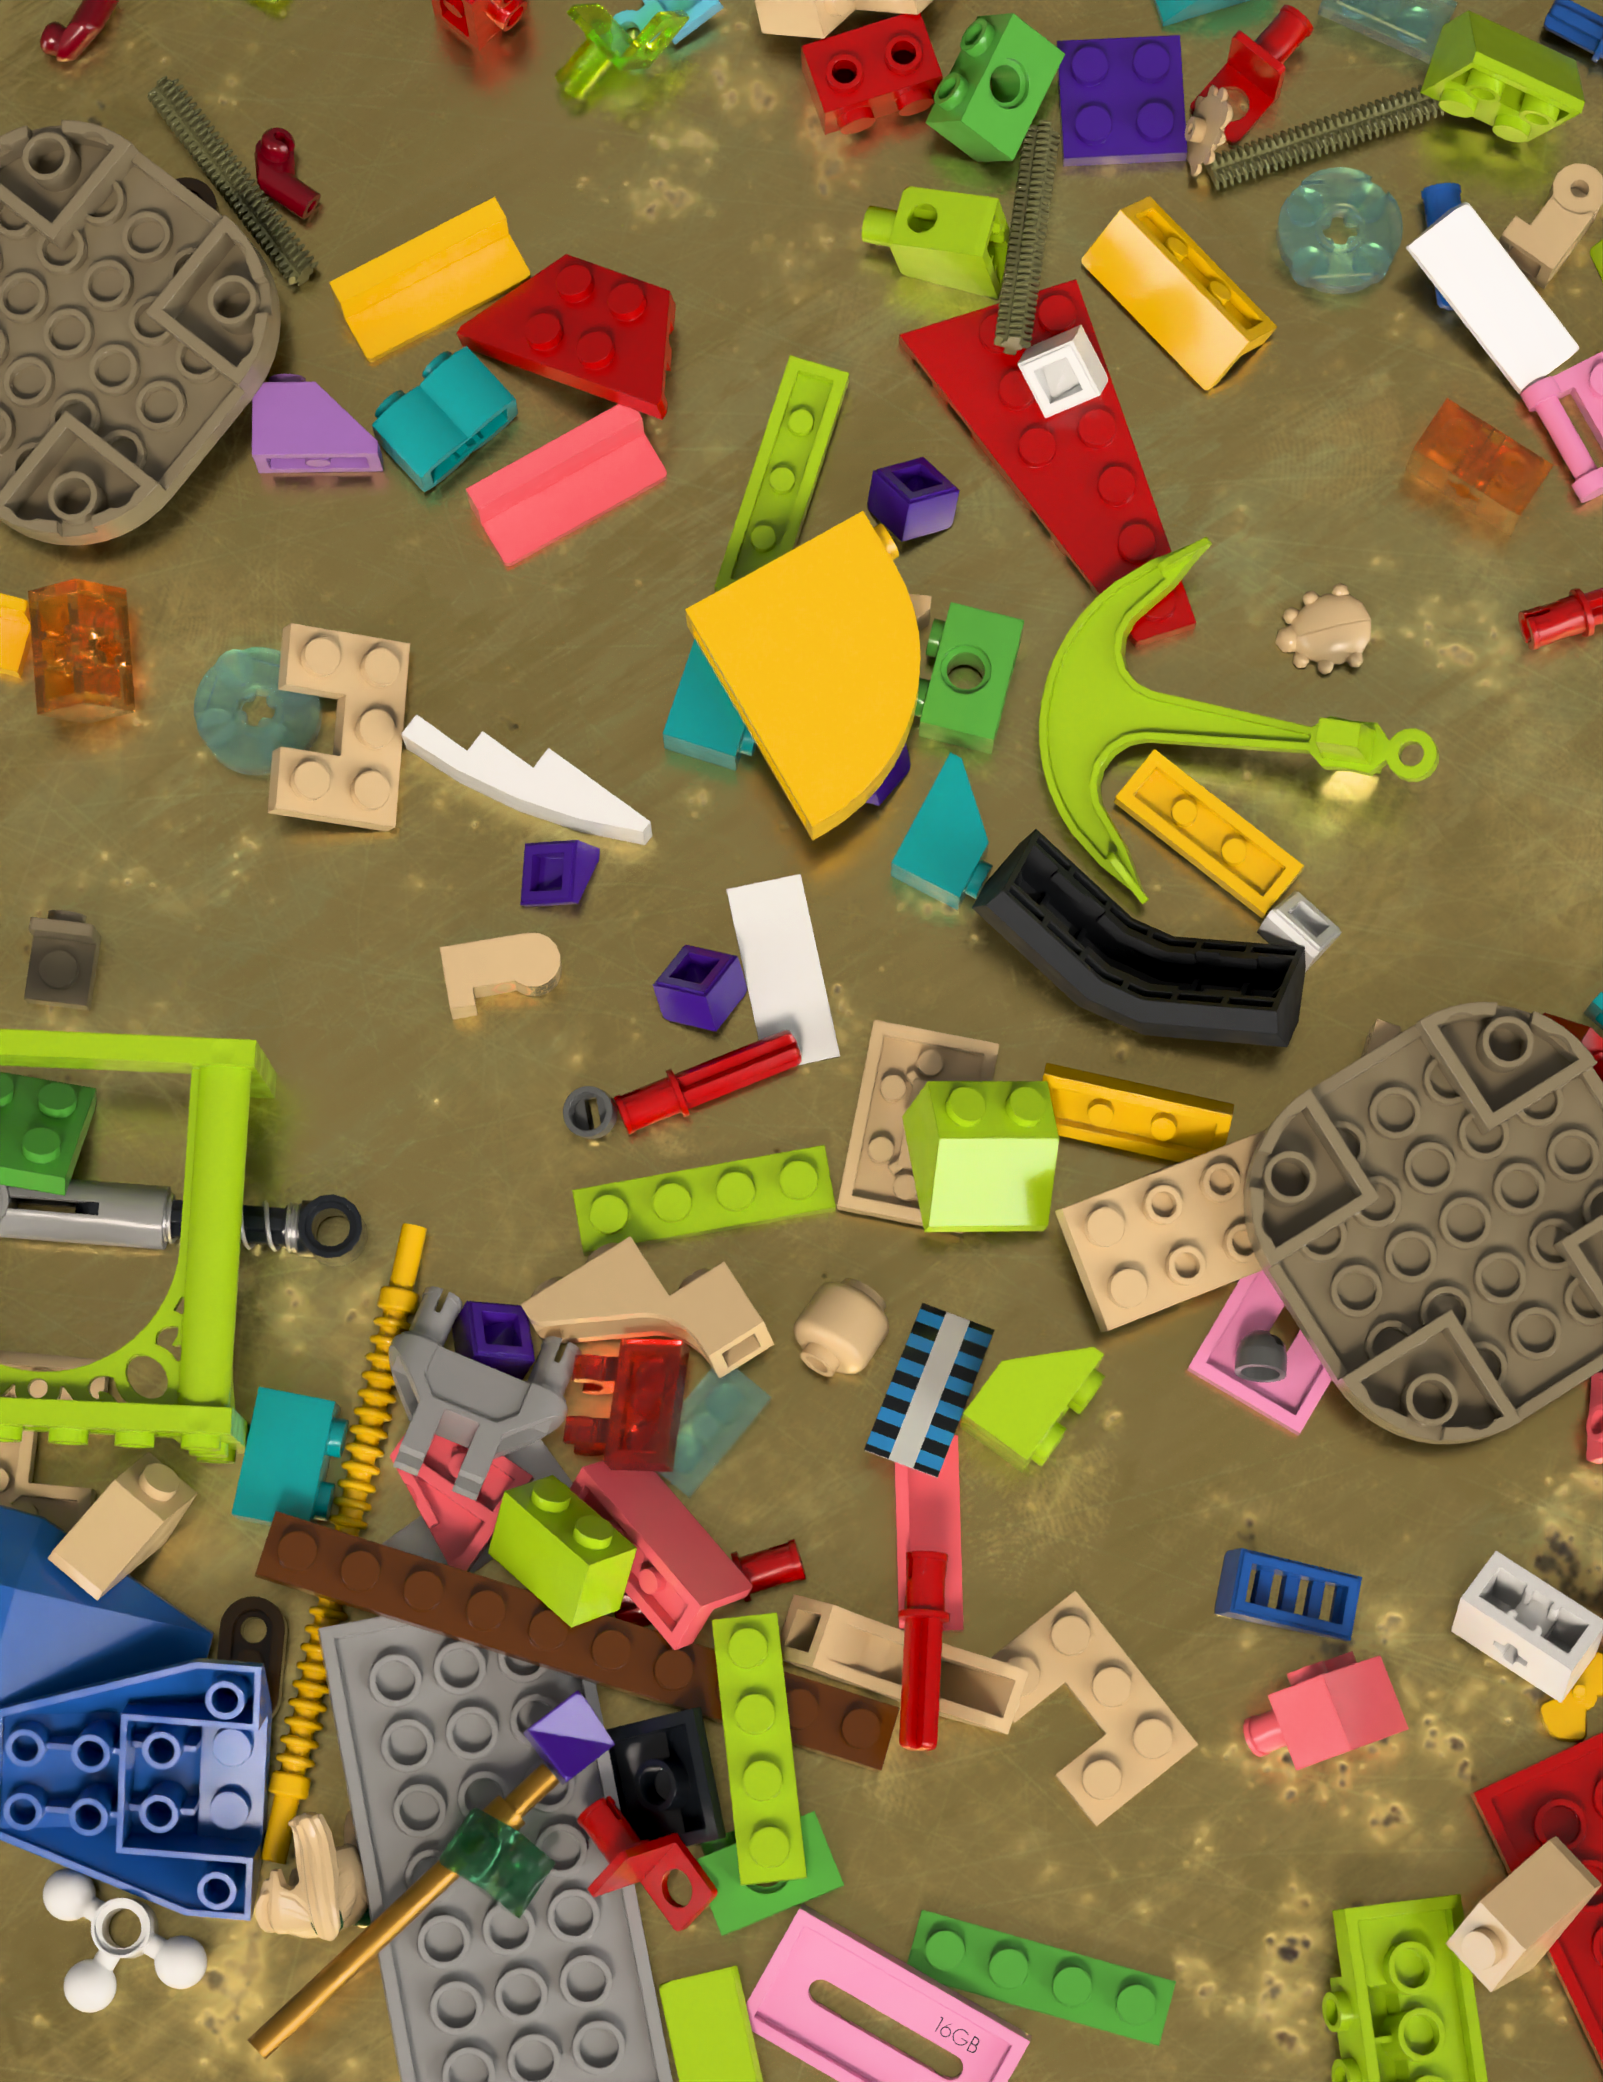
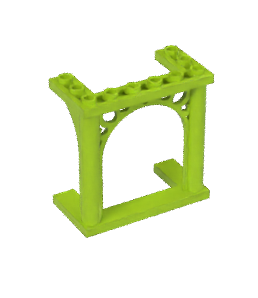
[0,1029,277,1464]

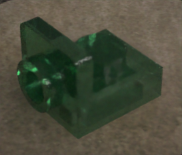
[439,1808,556,1919]

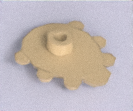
[1185,85,1233,176]
[1275,583,1371,675]

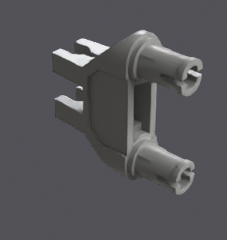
[388,1286,582,1501]

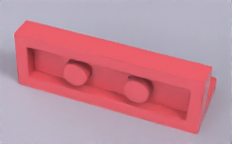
[466,404,667,567]
[894,1435,964,1632]
[570,1451,752,1650]

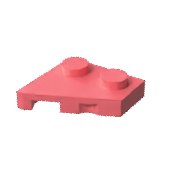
[390,1433,534,1572]

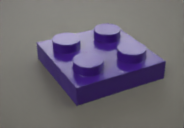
[1056,35,1188,167]

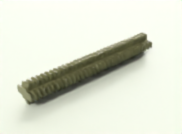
[147,76,319,286]
[1205,85,1444,190]
[994,120,1061,355]

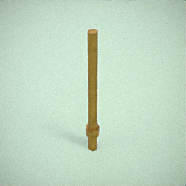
[248,1763,560,2059]

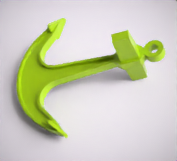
[1039,537,1439,904]

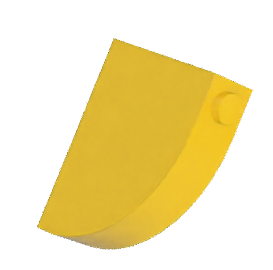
[685,511,921,840]

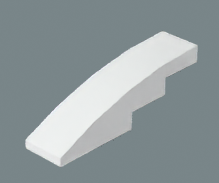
[401,714,653,845]

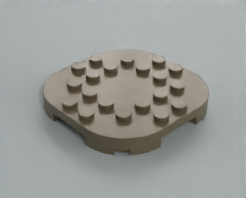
[0,120,281,546]
[1244,1002,1603,1444]

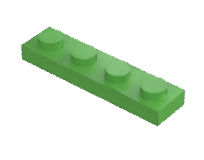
[907,1910,1176,2046]

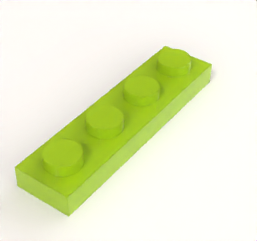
[715,355,850,592]
[572,1145,836,1256]
[712,1612,807,1886]

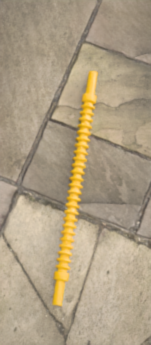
[261,1223,427,1865]

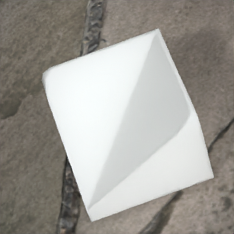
[1017,325,1108,418]

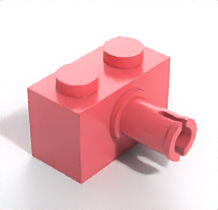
[1243,1651,1409,1771]

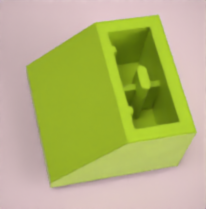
[1420,10,1585,143]
[960,1347,1106,1472]

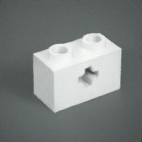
[1451,1551,1603,1703]

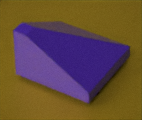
[520,840,600,907]

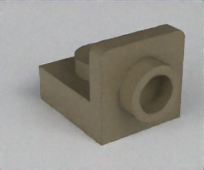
[24,910,101,1011]

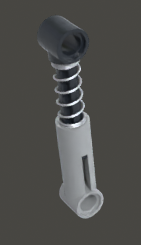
[0,1179,368,1267]

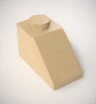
[48,1452,198,1601]
[1445,1836,1602,1992]

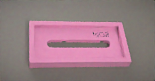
[1187,1270,1332,1435]
[746,1903,1032,2082]

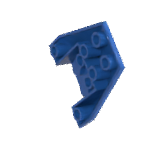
[0,1505,214,1706]
[0,1658,272,1921]

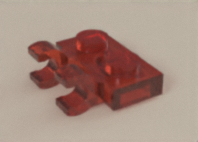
[563,1338,690,1472]

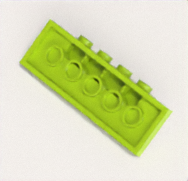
[1322,1894,1488,2082]

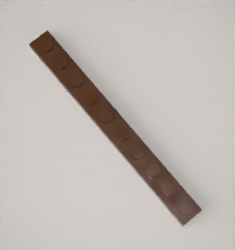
[255,1511,900,1772]

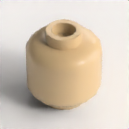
[793,1278,889,1377]

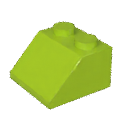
[902,1081,1059,1232]

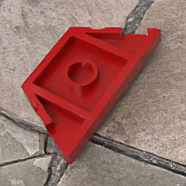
[456,254,676,420]

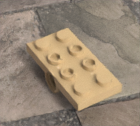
[1055,1130,1266,1332]

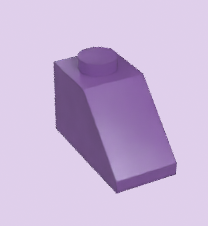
[252,374,383,473]

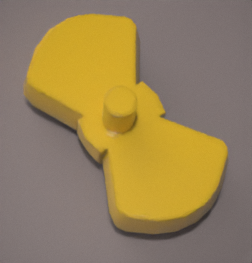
[1539,1652,1603,1743]

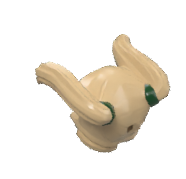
[256,1810,371,1941]

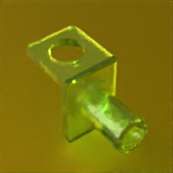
[555,3,690,101]

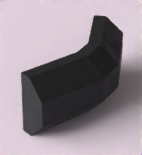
[972,829,1306,1047]

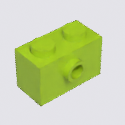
[488,1475,637,1628]

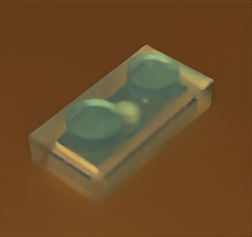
[1318,0,1458,64]
[639,1368,772,1499]

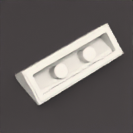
[1405,202,1579,394]

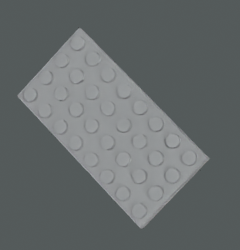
[317,1589,673,2082]

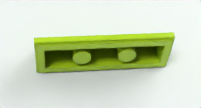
[659,1965,763,2082]

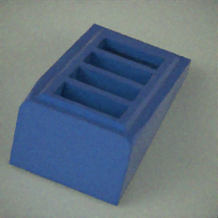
[1215,1548,1362,1641]

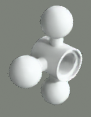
[43,1868,207,2013]

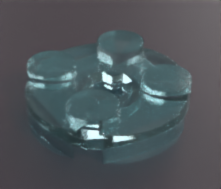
[1276,167,1403,294]
[194,647,322,775]

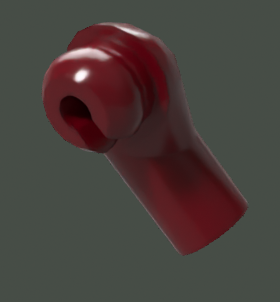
[40,0,119,63]
[254,127,321,220]

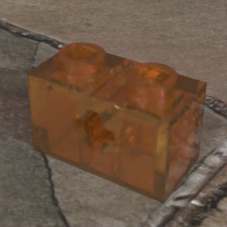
[1405,398,1554,537]
[28,578,135,724]

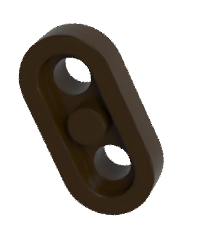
[217,1596,288,1718]

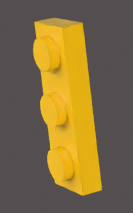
[1114,749,1304,919]
[1042,1063,1234,1162]

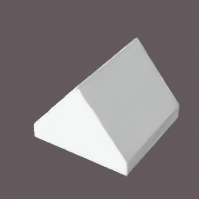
[1257,891,1342,973]

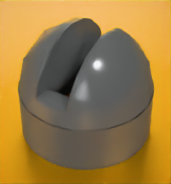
[563,1086,618,1139]
[1234,1330,1287,1382]

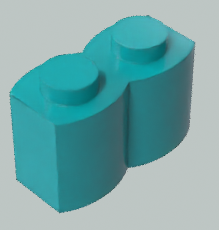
[372,346,518,492]

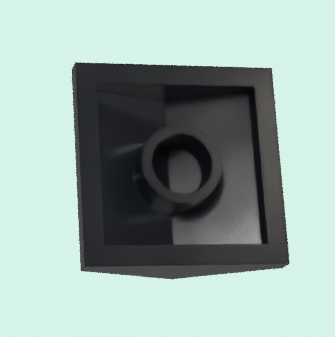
[606,1707,727,1848]

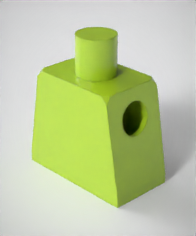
[862,186,1010,299]

